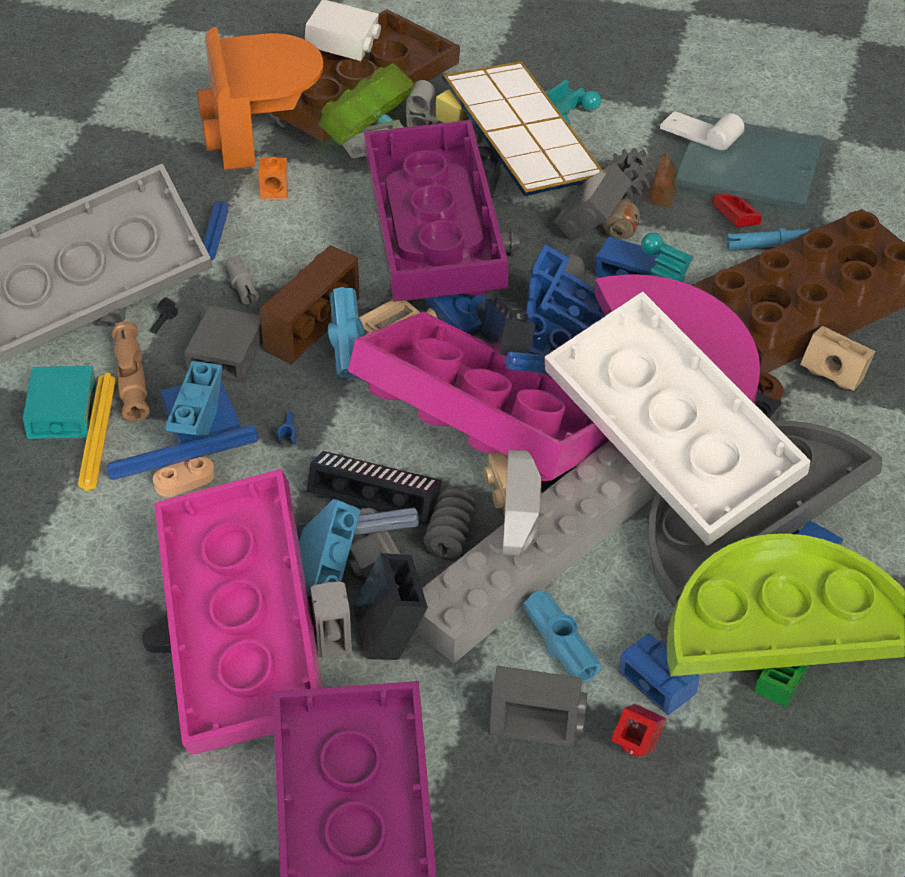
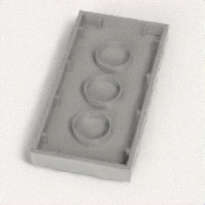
[0,163,213,362]

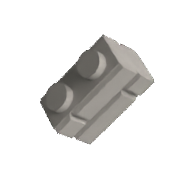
[310,581,352,658]

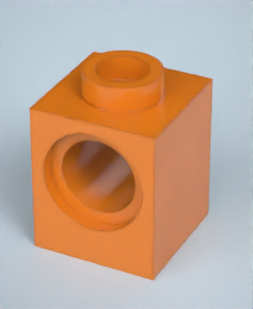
[258,157,288,199]

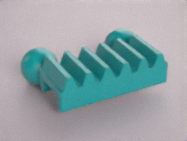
[546,80,601,125]
[641,233,693,282]

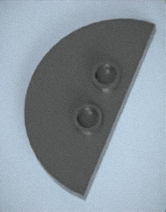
[648,421,882,607]

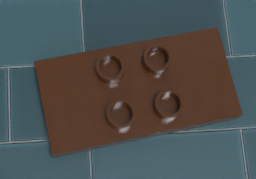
[270,9,460,142]

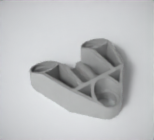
[503,449,541,556]

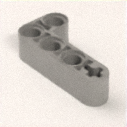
[406,80,491,146]

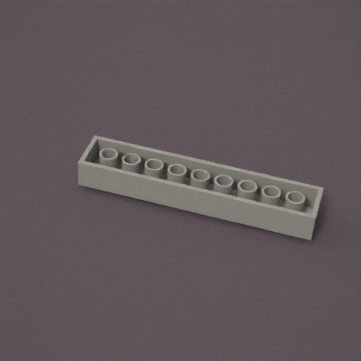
[415,440,657,663]

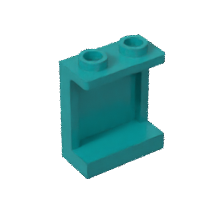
[23,366,96,439]

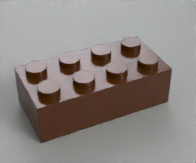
[260,245,360,365]

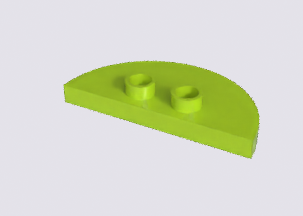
[667,534,905,677]

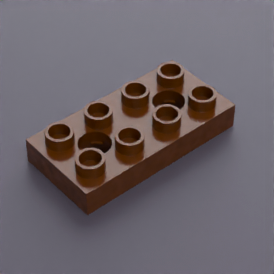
[691,209,905,373]

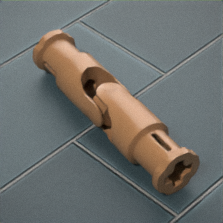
[111,321,150,422]

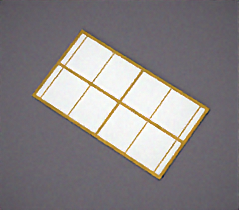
[442,61,602,196]

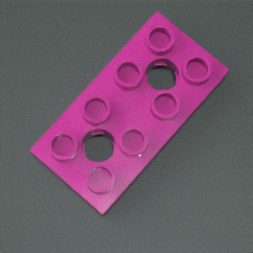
[348,312,609,481]

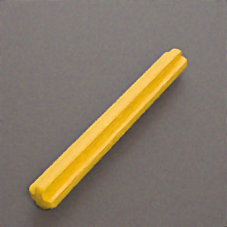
[78,372,116,491]

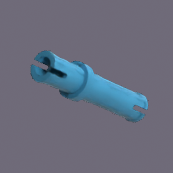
[726,228,810,251]

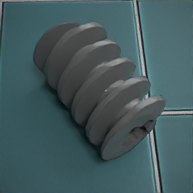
[424,488,477,561]

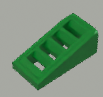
[754,665,810,707]

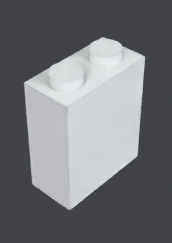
[305,0,381,61]

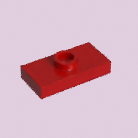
[712,192,762,227]

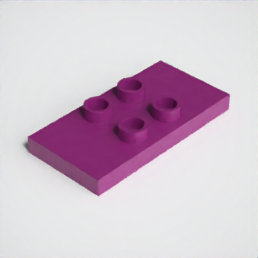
[272,681,436,877]

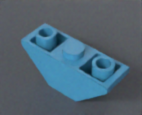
[165,361,222,435]
[299,500,360,597]

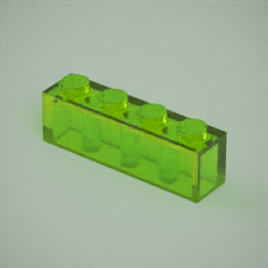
[319,63,415,146]

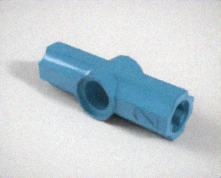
[328,287,365,378]
[523,590,601,684]

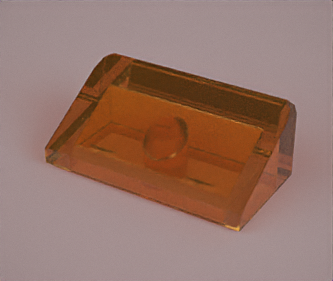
[651,153,679,208]

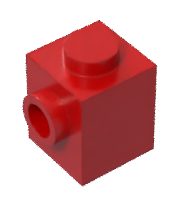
[611,704,667,757]

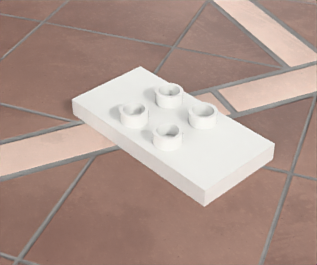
[545,292,811,546]

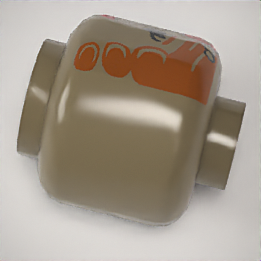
[602,199,640,239]

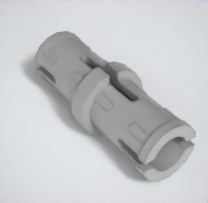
[225,256,259,305]

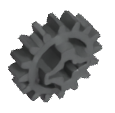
[601,148,657,200]

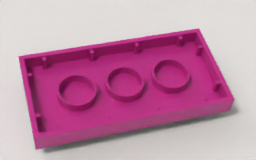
[154,469,323,755]

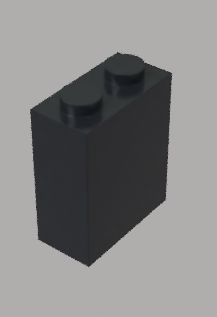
[353,553,428,660]

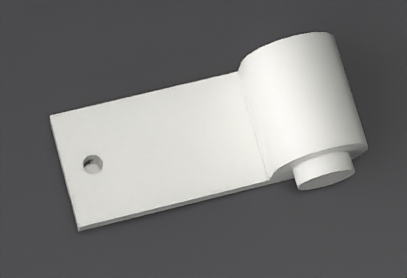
[660,111,744,150]

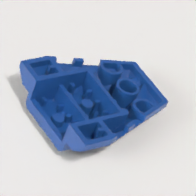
[526,244,605,356]

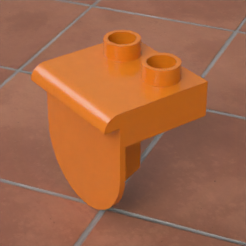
[197,27,323,170]

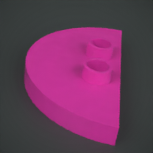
[595,275,760,404]

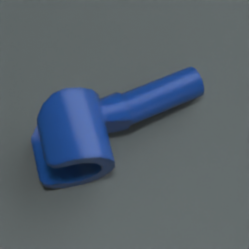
[277,412,296,444]

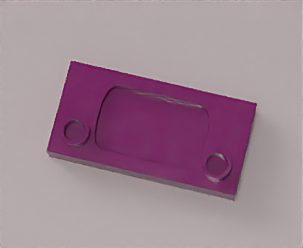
[364,120,508,302]

